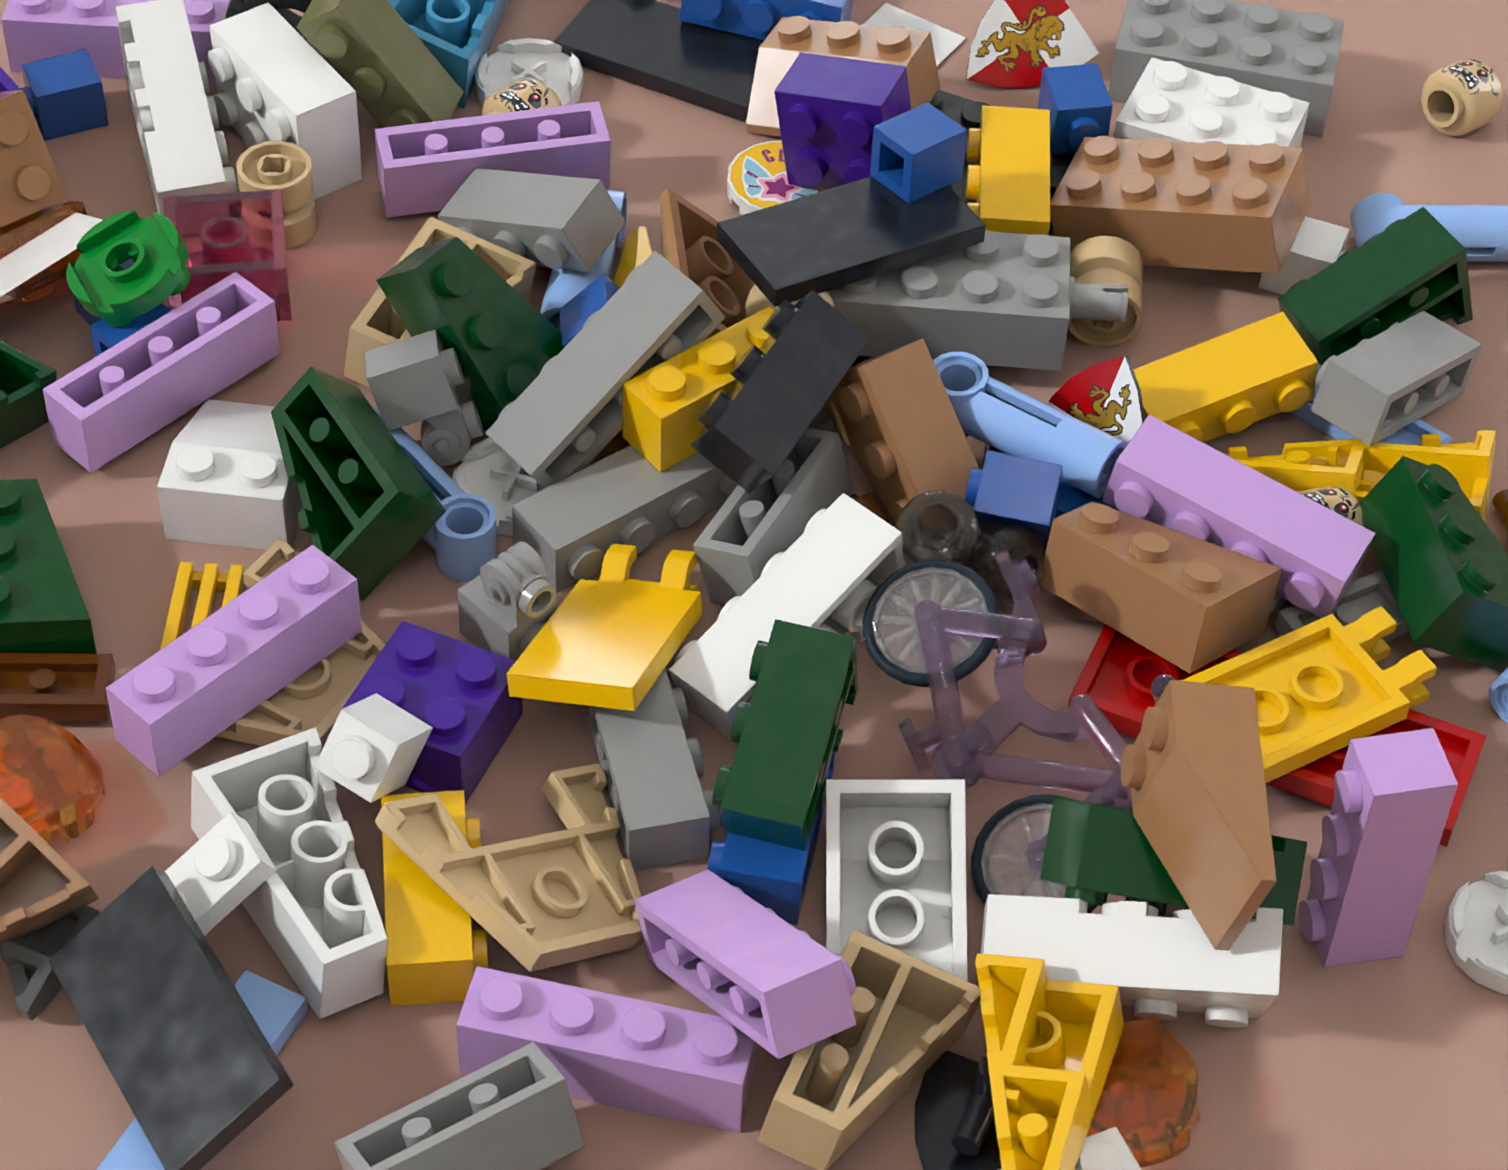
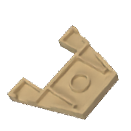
[216,538,385,751]
[375,763,644,972]

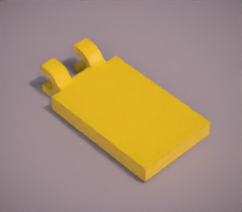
[507,543,703,711]
[1181,606,1437,784]

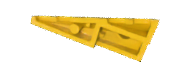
[1227,430,1496,523]
[975,953,1124,1170]

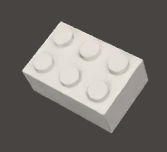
[208,2,363,199]
[1114,57,1310,147]

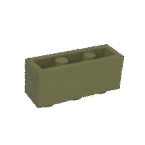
[296,0,463,128]

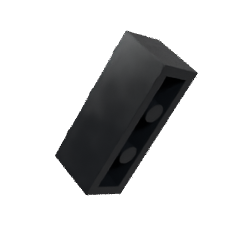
[690,290,870,493]

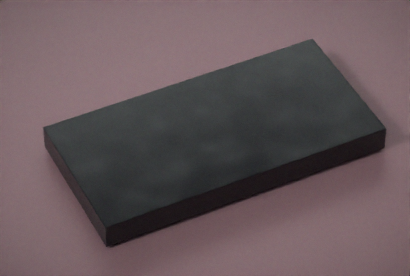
[554,0,764,122]
[716,176,986,307]
[48,866,294,1170]

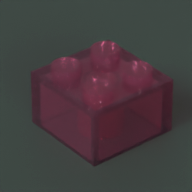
[164,189,292,321]

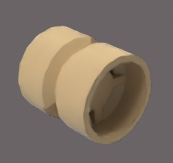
[236,141,317,251]
[1068,235,1143,347]

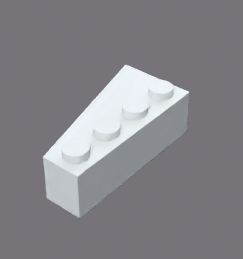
[115,0,239,233]
[669,493,914,744]
[191,727,388,1019]
[978,894,1283,1028]

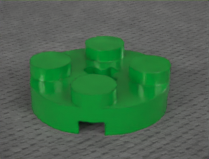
[66,210,191,327]

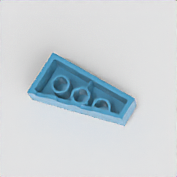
[387,0,509,109]

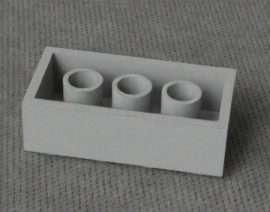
[1108,0,1345,137]

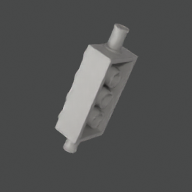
[828,230,1128,371]

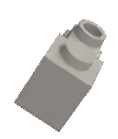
[365,329,484,466]
[457,541,558,661]

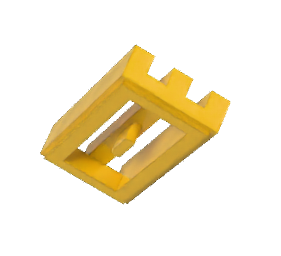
[160,562,244,650]

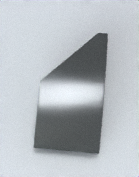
[0,905,101,1021]

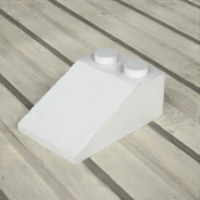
[157,399,302,550]
[826,779,967,981]

